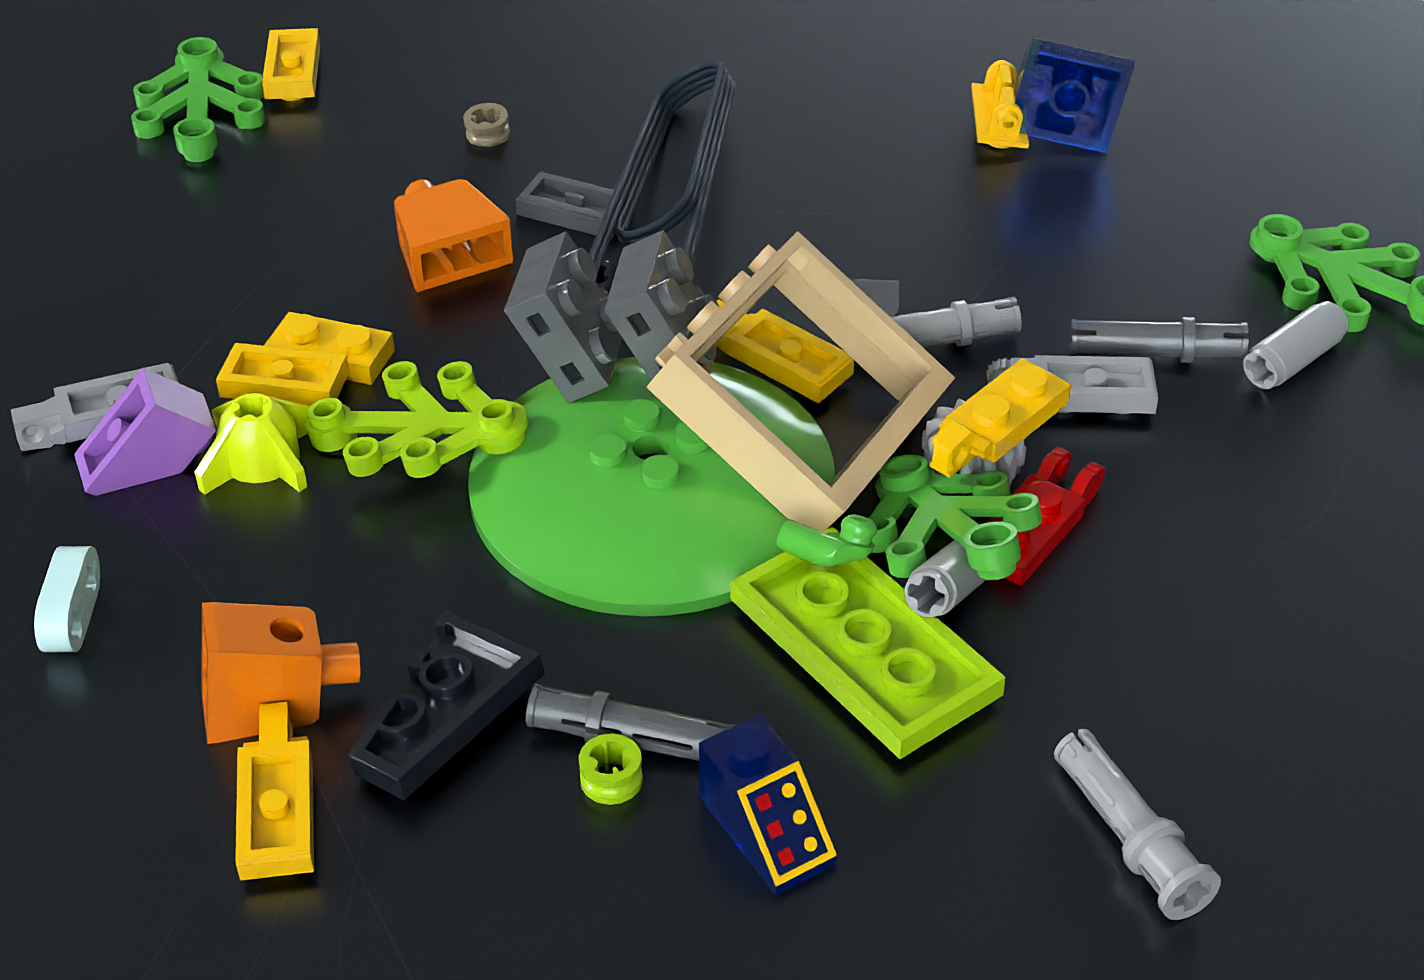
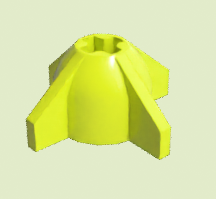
[195,393,309,494]

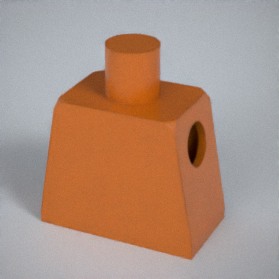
[394,179,513,292]
[202,602,360,744]

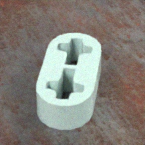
[34,546,100,652]

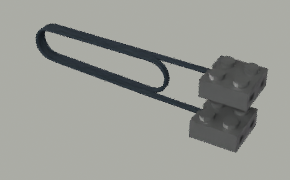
[504,60,736,403]

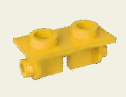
[971,60,1029,149]

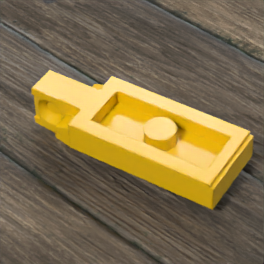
[716,299,855,403]
[930,358,1072,478]
[236,701,314,881]

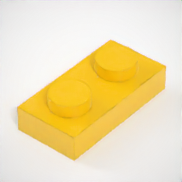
[262,28,320,101]
[264,312,395,385]
[216,343,349,407]

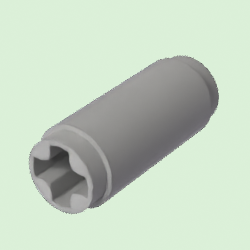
[1243,301,1348,389]
[905,540,986,617]

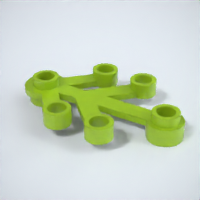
[305,361,529,478]

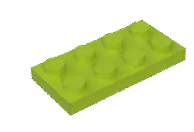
[730,526,1006,759]

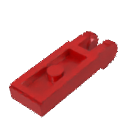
[986,446,1106,586]

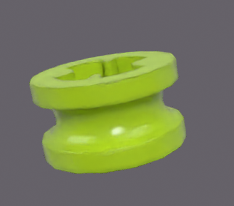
[579,733,643,805]

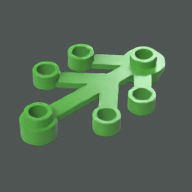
[131,37,265,162]
[1249,214,1424,332]
[868,454,1042,580]

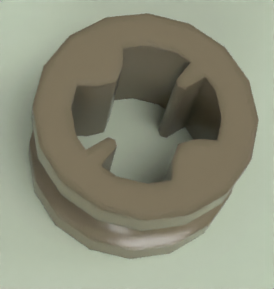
[463,103,511,147]

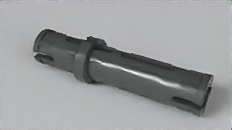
[1069,317,1249,363]
[526,683,738,769]

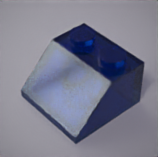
[1014,38,1135,153]

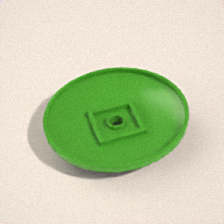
[468,357,835,616]

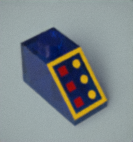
[698,714,837,895]

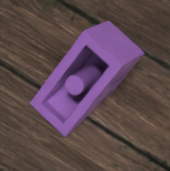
[74,368,216,496]

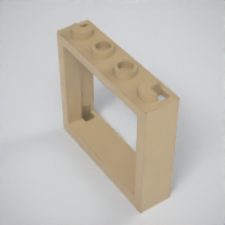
[646,231,955,531]

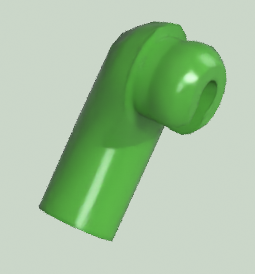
[776,514,877,567]

